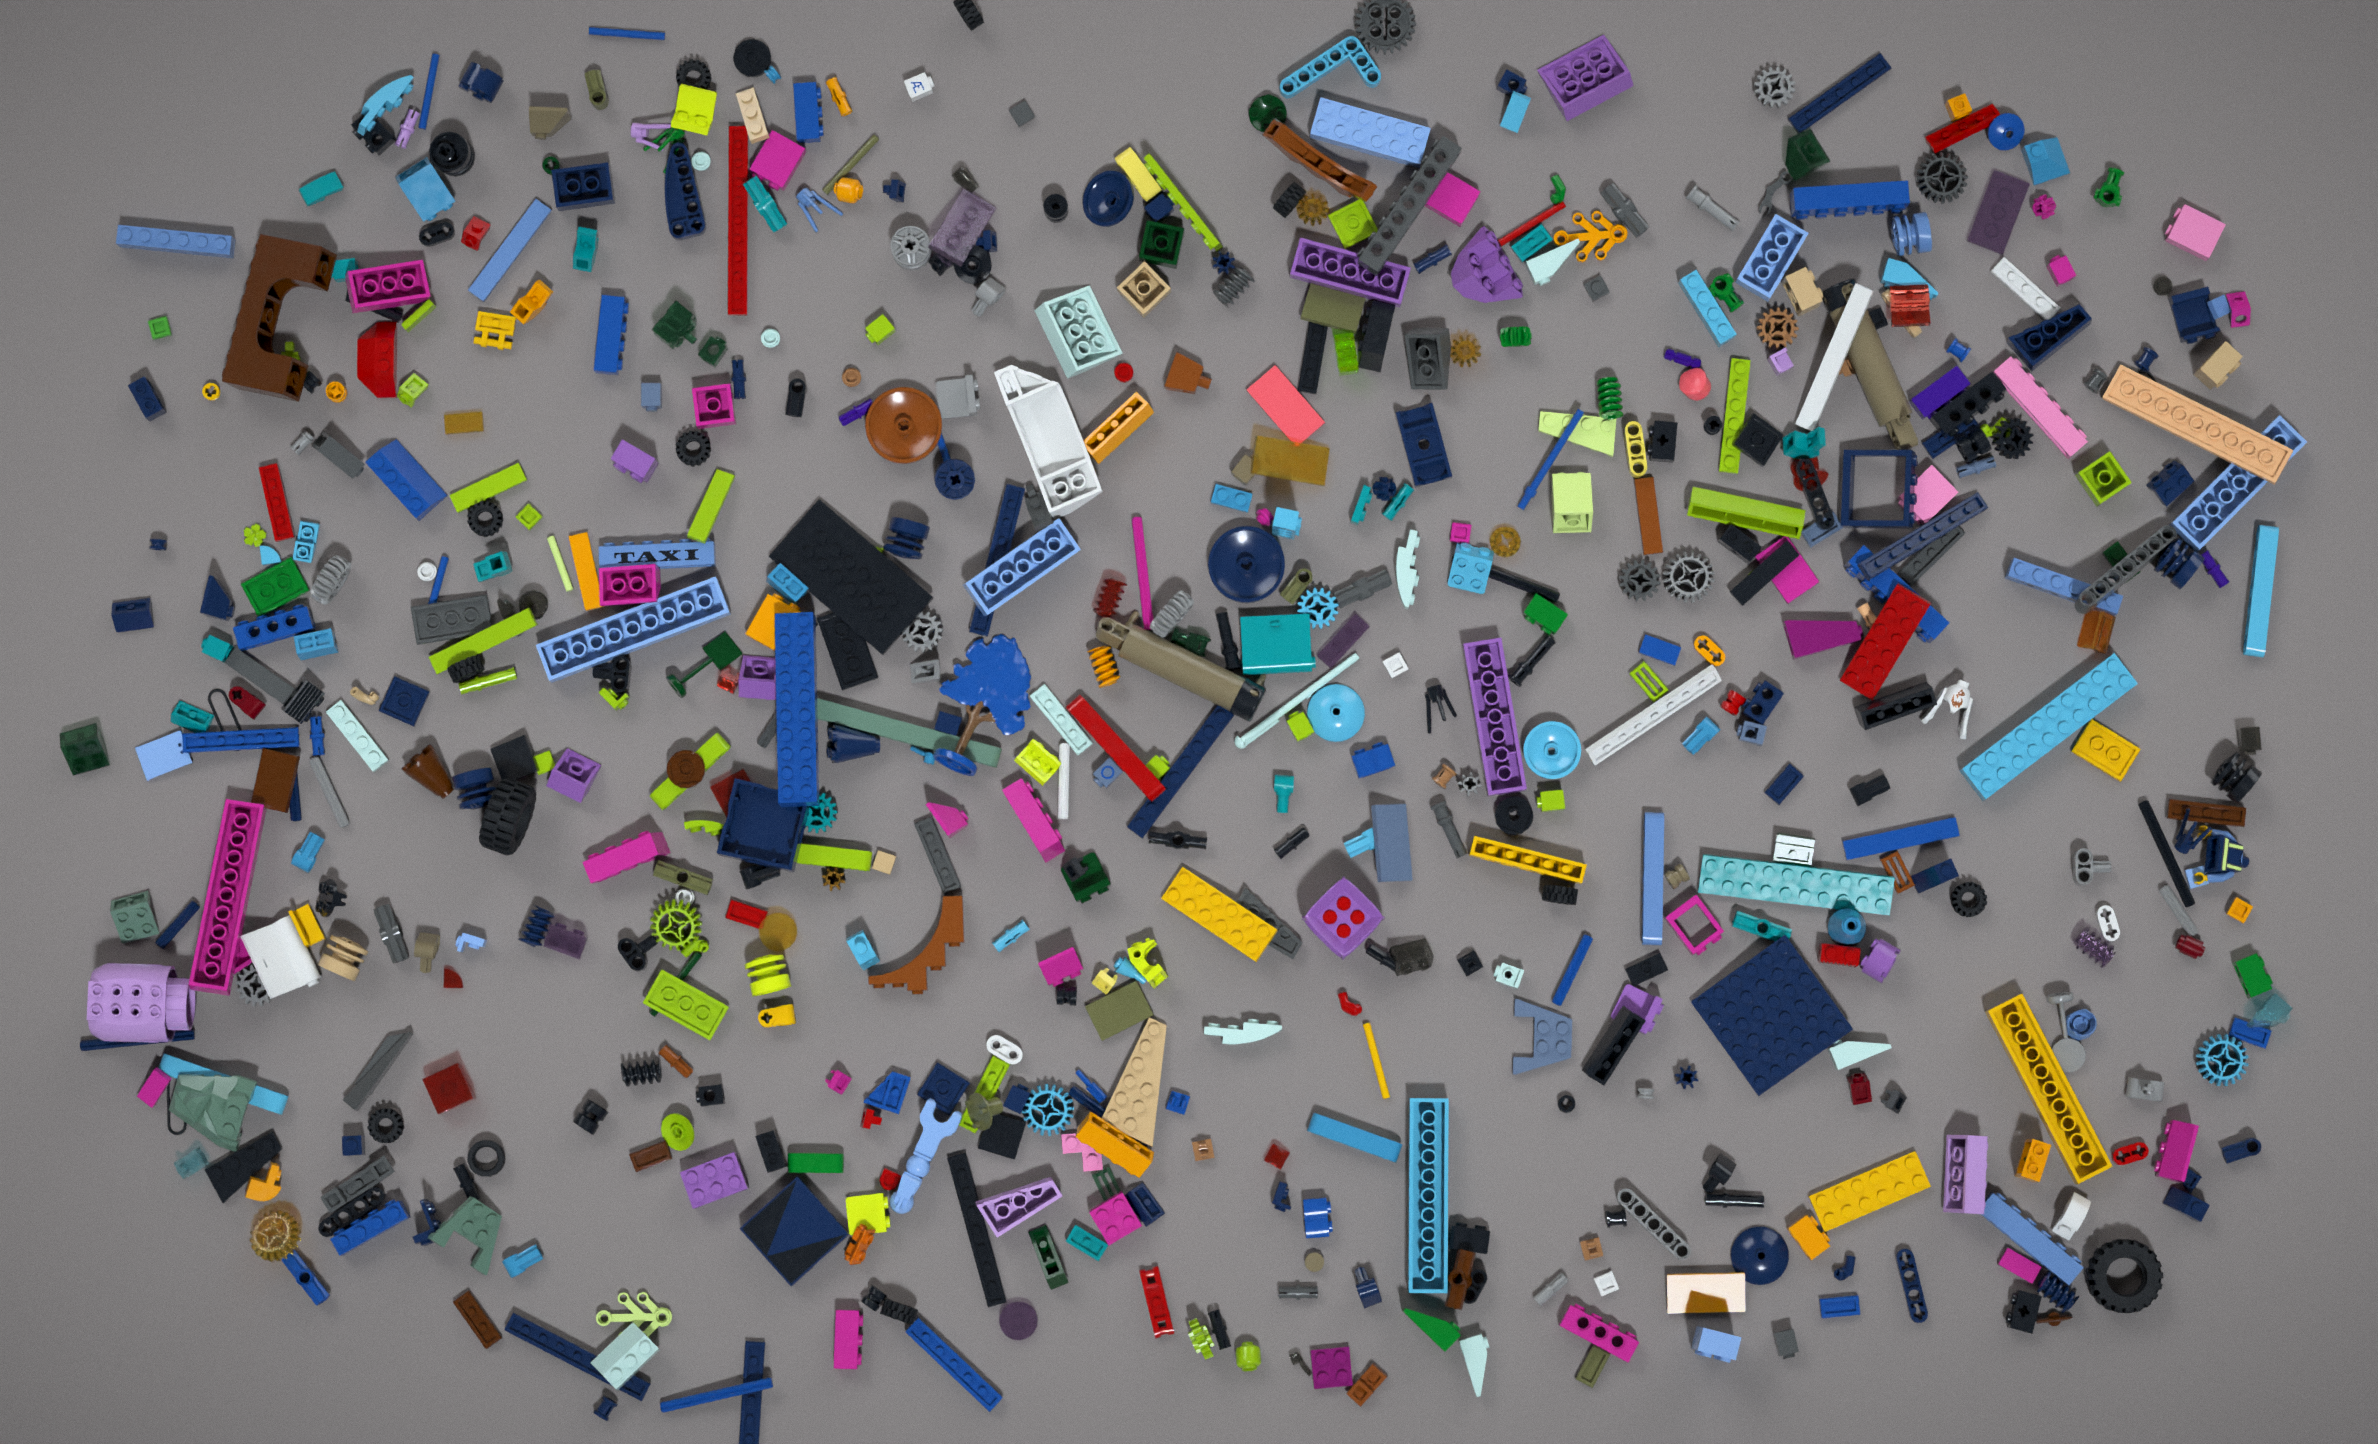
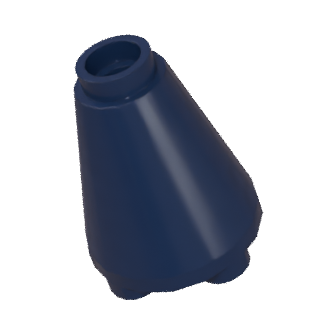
[827,725,880,763]

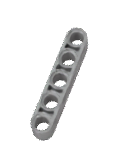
[1616,1188,1691,1260]

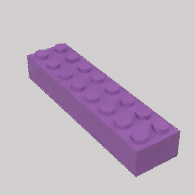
[1462,638,1527,797]

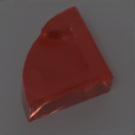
[444,969,464,988]

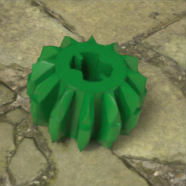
[1500,326,1532,347]

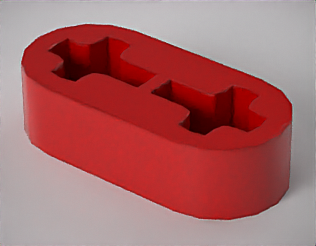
[2111,1142,2149,1165]

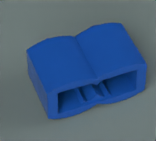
[1351,742,1396,779]
[1303,1198,1333,1238]

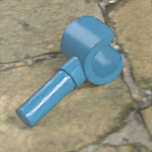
[910,746,935,765]

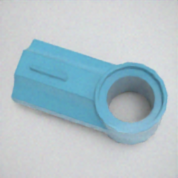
[1343,828,1375,858]

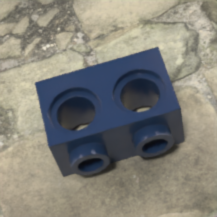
[128,376,167,421]
[1742,680,1784,725]

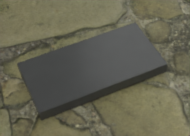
[410,594,492,645]

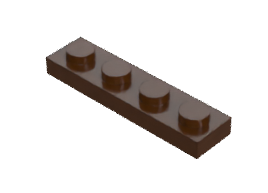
[2167,799,2246,827]

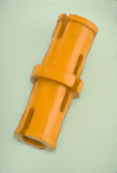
[826,77,852,117]

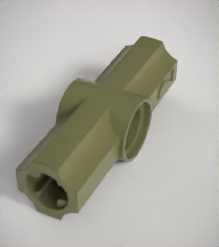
[653,860,713,895]

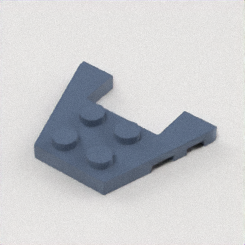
[1512,999,1572,1075]

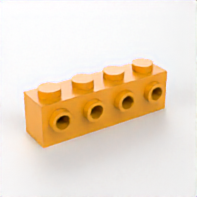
[1084,392,1154,464]
[1075,1111,1154,1178]

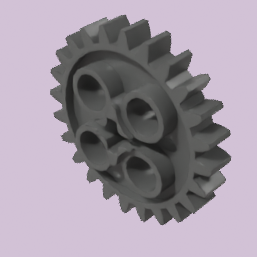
[1354,0,1416,55]

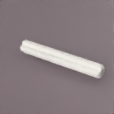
[1058,743,1070,819]

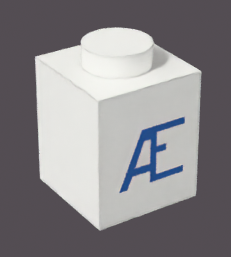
[904,72,935,102]

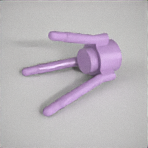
[631,123,671,151]

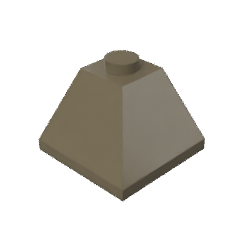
[529,106,572,140]

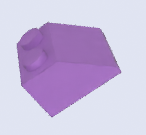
[739,655,776,700]
[547,748,601,803]

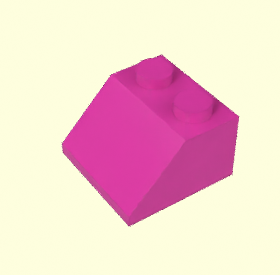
[1038,947,1084,987]

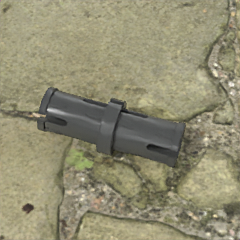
[1279,1285,1318,1300]

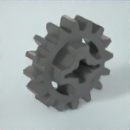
[1619,560,1661,602]

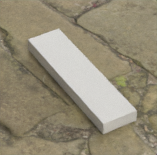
[1990,257,2061,320]

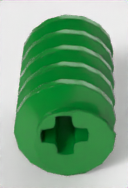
[1597,377,1623,420]

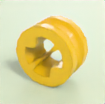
[202,383,220,401]

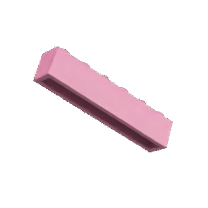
[1993,356,2088,459]

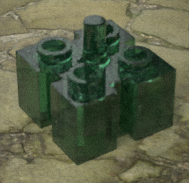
[651,300,697,350]

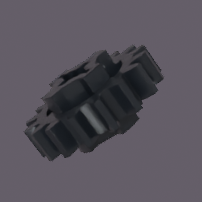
[1992,418,2034,459]

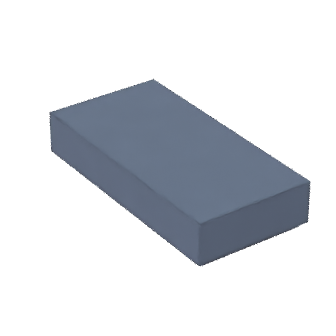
[1801,512,1843,548]

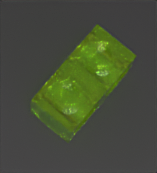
[1334,332,1359,376]

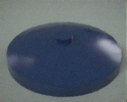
[1208,526,1285,603]

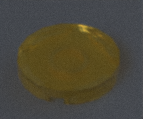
[758,913,797,951]

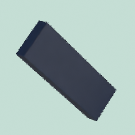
[1922,419,1980,459]

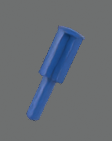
[1075,1070,1107,1104]

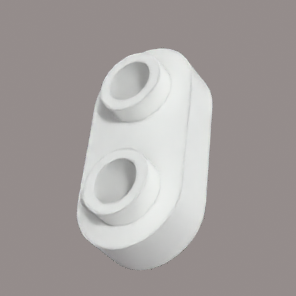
[987,1035,1023,1064]

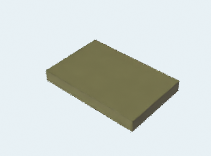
[1301,283,1366,334]
[1085,981,1153,1041]

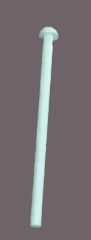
[1234,653,1360,749]

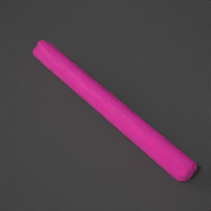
[1132,517,1153,630]

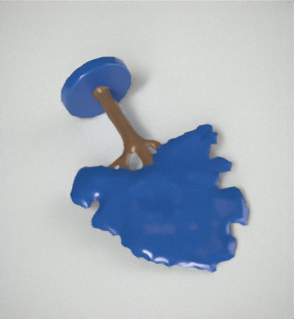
[933,634,1031,776]

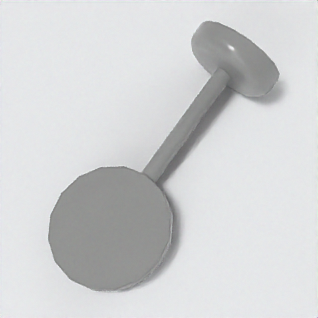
[2046,992,2086,1072]

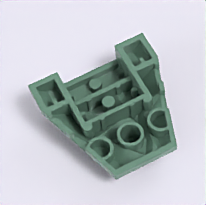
[169,1074,257,1152]

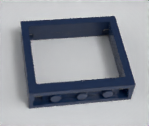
[1841,450,1918,529]

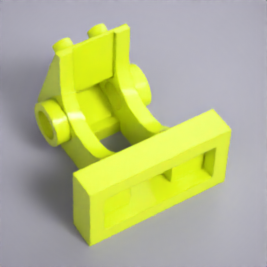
[1127,938,1168,989]

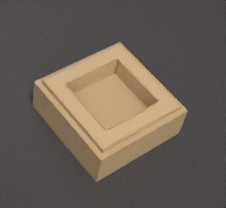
[872,850,896,875]

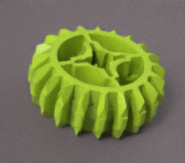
[650,899,702,951]

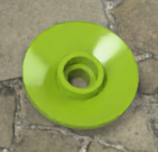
[661,1113,694,1151]

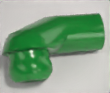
[1550,175,1566,204]

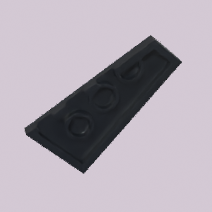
[205,1132,283,1204]

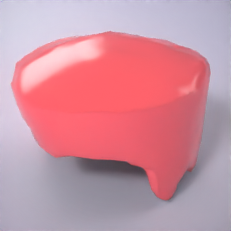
[1679,368,1711,401]

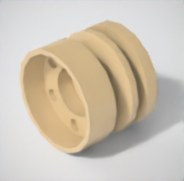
[318,935,369,981]

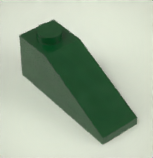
[1028,1225,1069,1290]

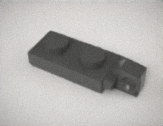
[1025,484,1054,531]

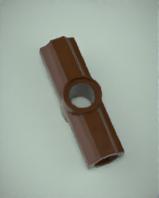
[1445,1249,1476,1310]

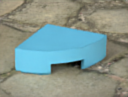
[260,546,282,565]

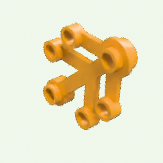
[1553,211,1628,263]

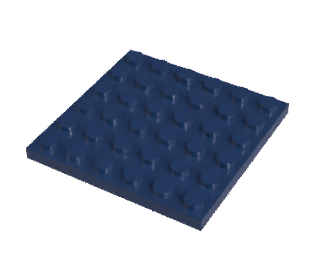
[1691,935,1853,1096]

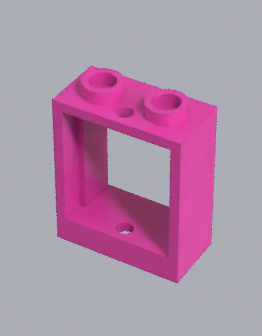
[1664,895,1724,955]

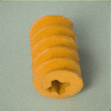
[1087,646,1120,688]

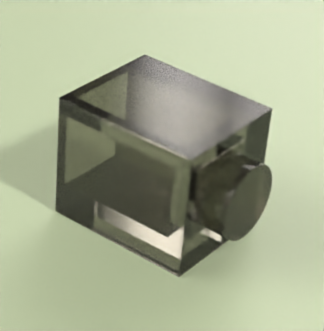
[2237,727,2262,756]

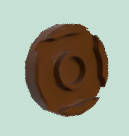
[667,750,705,789]

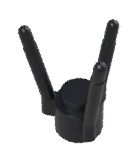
[1425,685,1457,734]

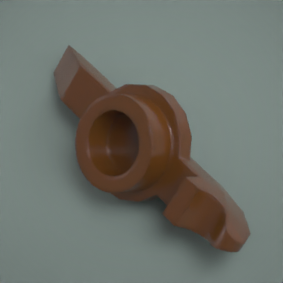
[2036,1312,2073,1326]

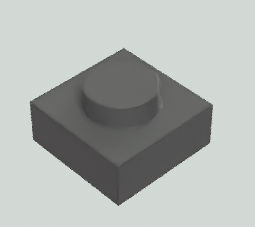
[1584,276,1610,302]

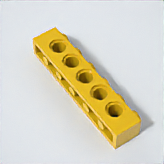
[1469,836,1587,885]

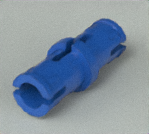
[309,716,325,756]

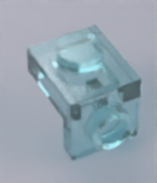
[174,1147,209,1179]

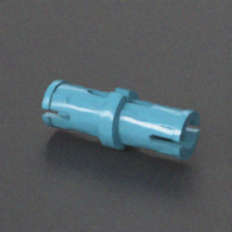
[992,920,1030,952]

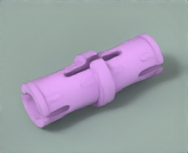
[395,109,420,149]

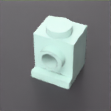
[1493,962,1524,989]

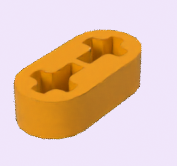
[1693,635,1725,667]

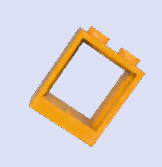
[2015,1139,2051,1182]

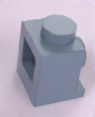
[1736,721,1767,746]

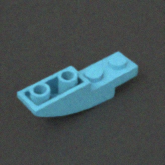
[357,75,414,136]

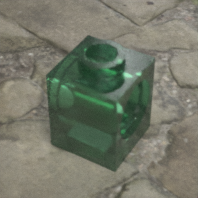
[698,336,728,368]

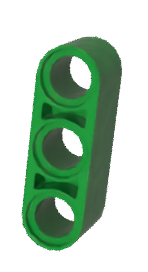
[788,1153,844,1173]

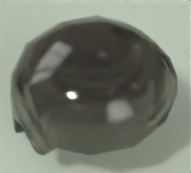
[519,589,548,620]

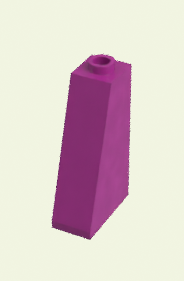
[1783,620,1863,660]

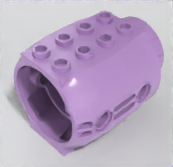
[87,963,196,1043]

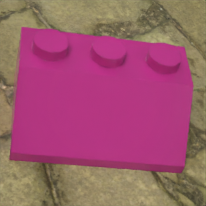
[599,564,661,606]
[2154,1120,2199,1182]

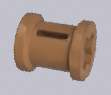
[1432,764,1456,789]

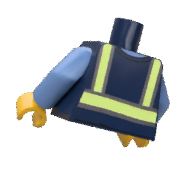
[2194,825,2249,885]

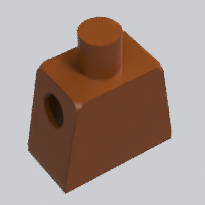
[1164,352,1212,394]

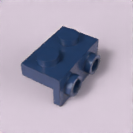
[2146,461,2194,507]

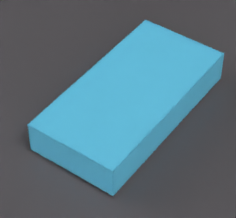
[1500,91,1531,133]

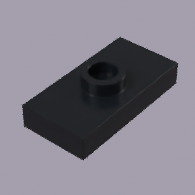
[1625,953,1668,986]

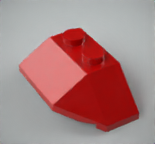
[357,322,397,398]

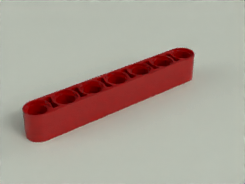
[1066,695,1166,802]

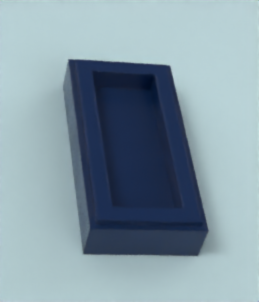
[1764,764,1804,805]

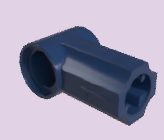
[2221,1138,2262,1164]

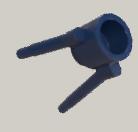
[2174,808,2212,854]

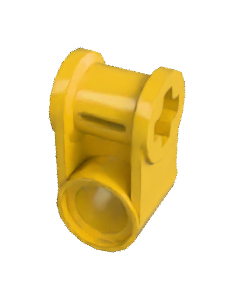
[758,1004,796,1028]

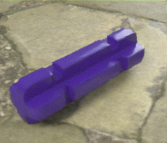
[1664,349,1701,368]

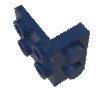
[412,1199,441,1246]

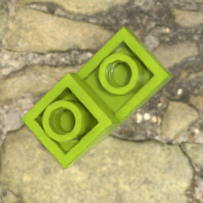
[684,820,724,836]

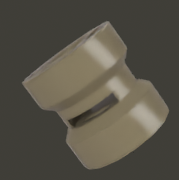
[1664,864,1690,889]

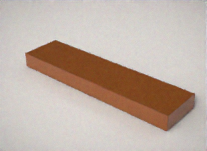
[1634,477,1663,555]

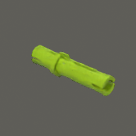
[458,667,517,694]

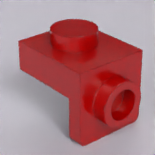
[461,216,491,251]

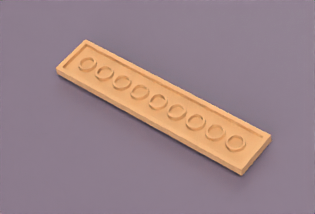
[2102,365,2293,485]

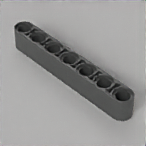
[2074,525,2177,614]

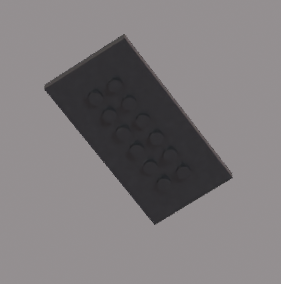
[769,499,933,655]

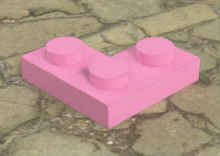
[1061,1133,1103,1172]

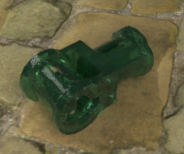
[1170,628,1211,657]

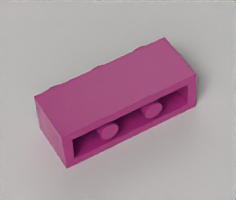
[834,1310,864,1369]

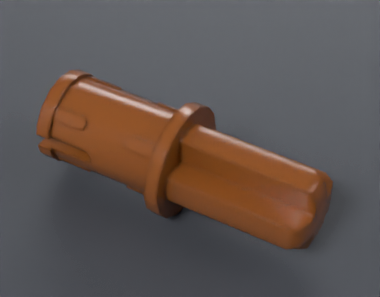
[658,1045,693,1078]

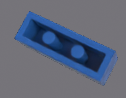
[793,82,824,143]

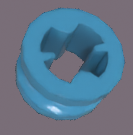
[764,65,781,84]

